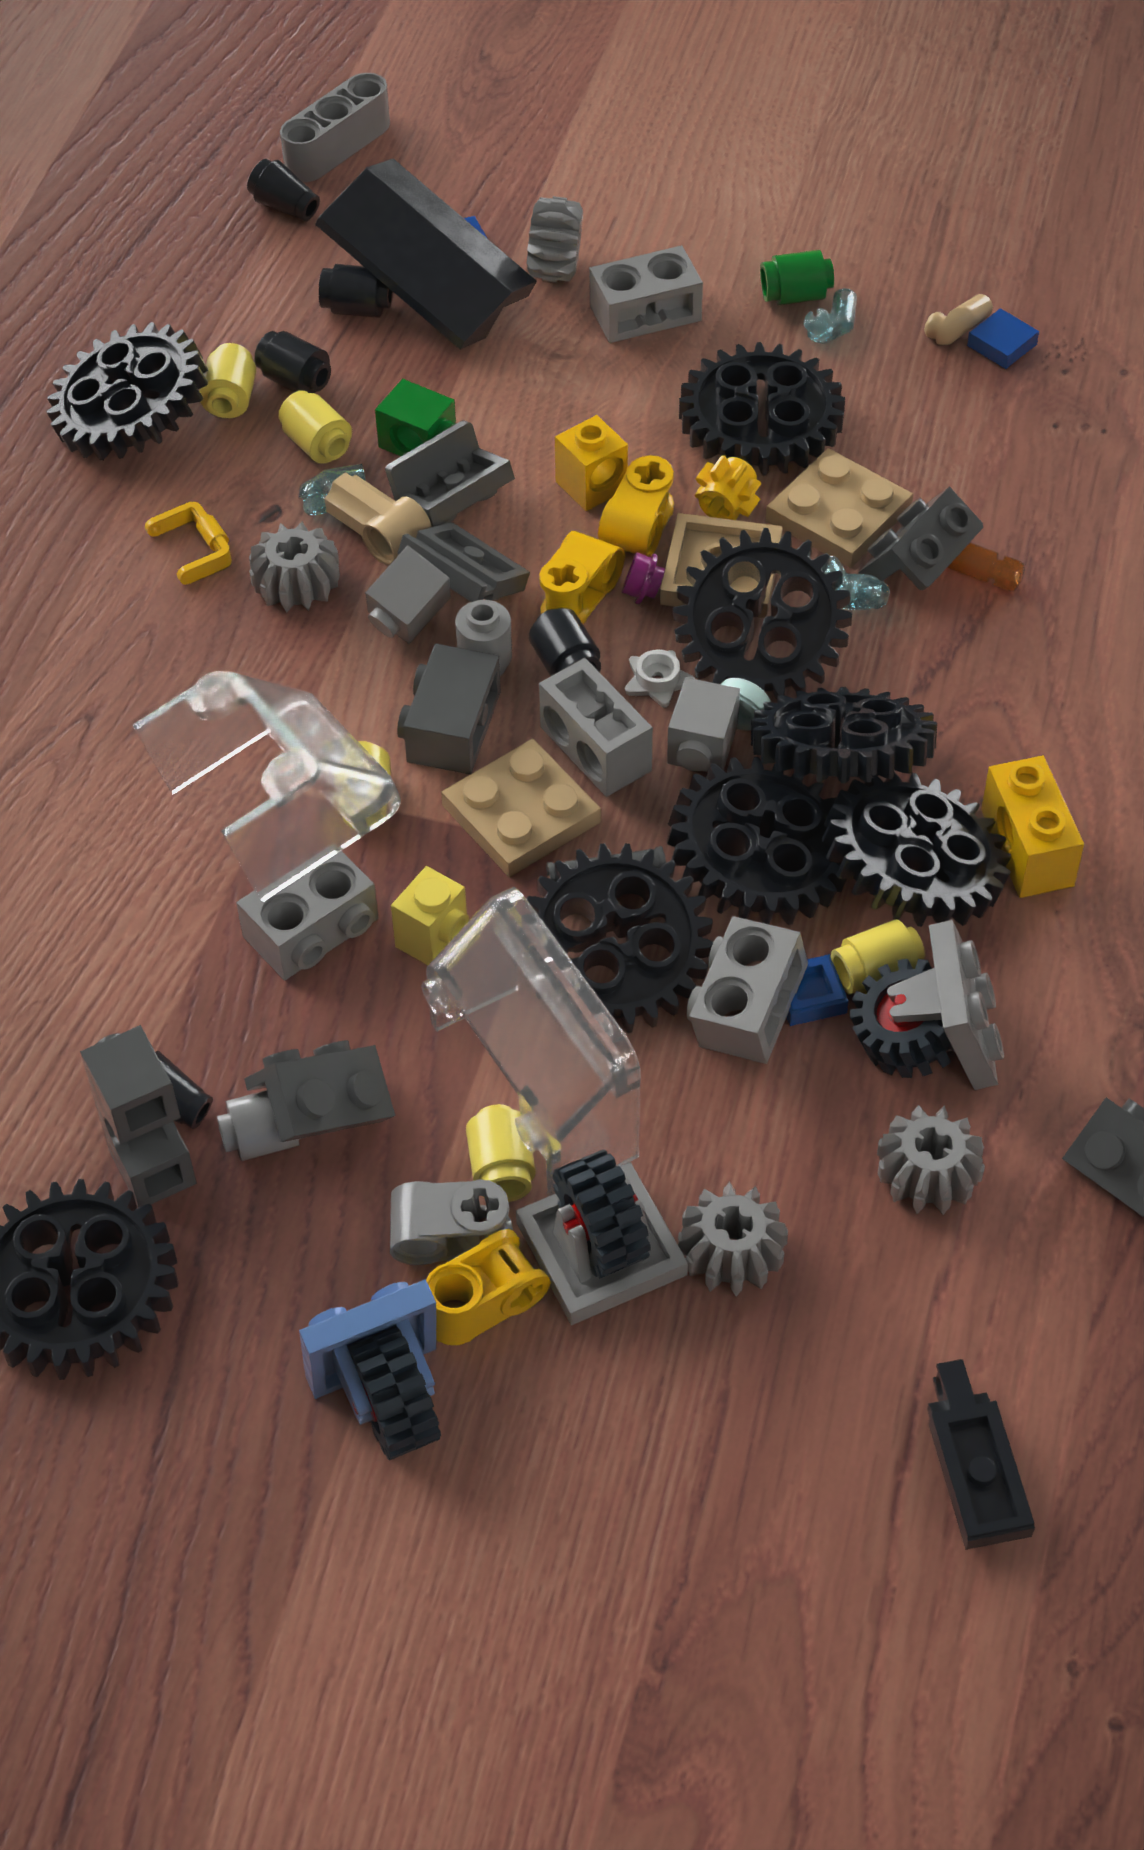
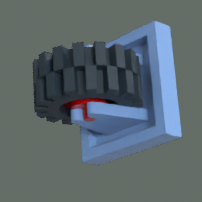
[299,1279,441,1461]

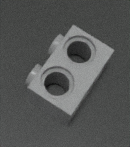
[589,245,703,343]
[539,658,653,797]
[236,841,379,981]
[687,916,808,1064]

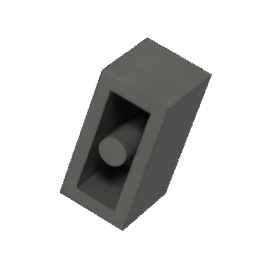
[397,644,501,775]

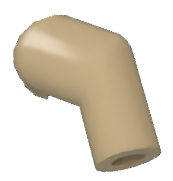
[924,294,993,345]

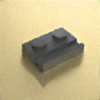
[397,522,530,602]

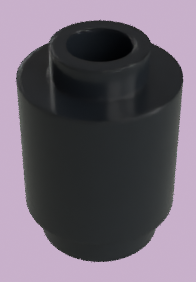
[319,264,393,318]
[254,331,331,393]
[529,608,601,676]

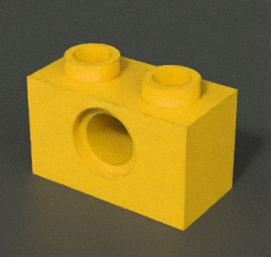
[981,755,1084,898]

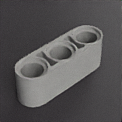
[280,73,390,182]

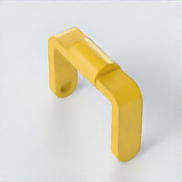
[144,502,232,585]

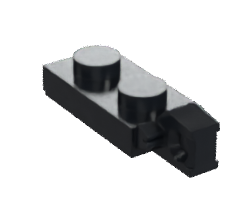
[927,1359,1035,1550]

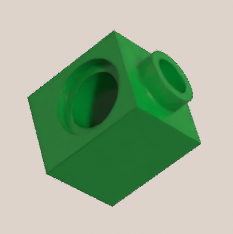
[375,378,457,456]

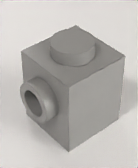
[365,545,451,644]
[667,677,740,772]

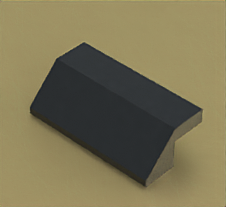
[315,158,537,350]

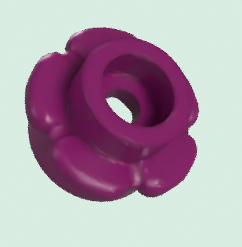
[622,552,665,604]

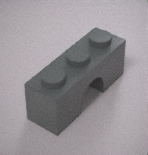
[80,1025,197,1208]

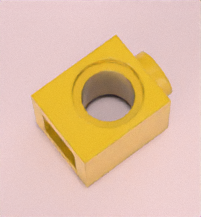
[555,415,628,511]

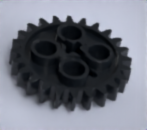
[47,322,208,461]
[679,342,845,476]
[673,528,852,700]
[751,687,937,783]
[667,757,847,925]
[822,771,1011,927]
[520,843,713,1033]
[0,1179,179,1380]

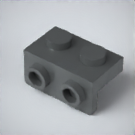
[385,420,515,527]
[858,486,983,591]
[244,1040,395,1142]
[1062,1097,1144,1217]

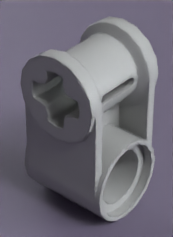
[390,1179,513,1265]

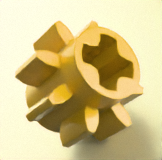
[694,455,761,520]

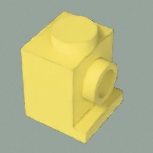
[391,866,477,974]

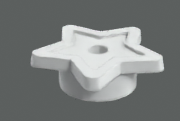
[625,650,695,707]

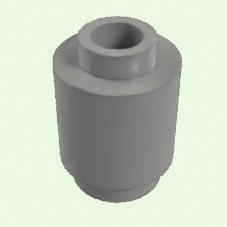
[455,600,512,676]
[216,1090,306,1161]

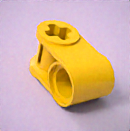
[598,455,674,557]
[539,531,625,624]
[426,1229,551,1345]

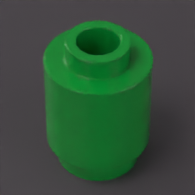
[760,250,834,305]

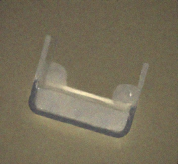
[132,671,401,902]
[421,887,641,1196]

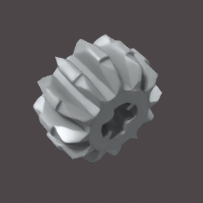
[526,196,583,283]
[249,521,340,613]
[877,1105,985,1215]
[678,1181,788,1297]

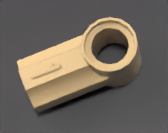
[324,472,432,565]

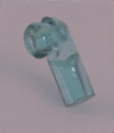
[804,288,857,344]
[298,464,366,516]
[825,556,890,610]

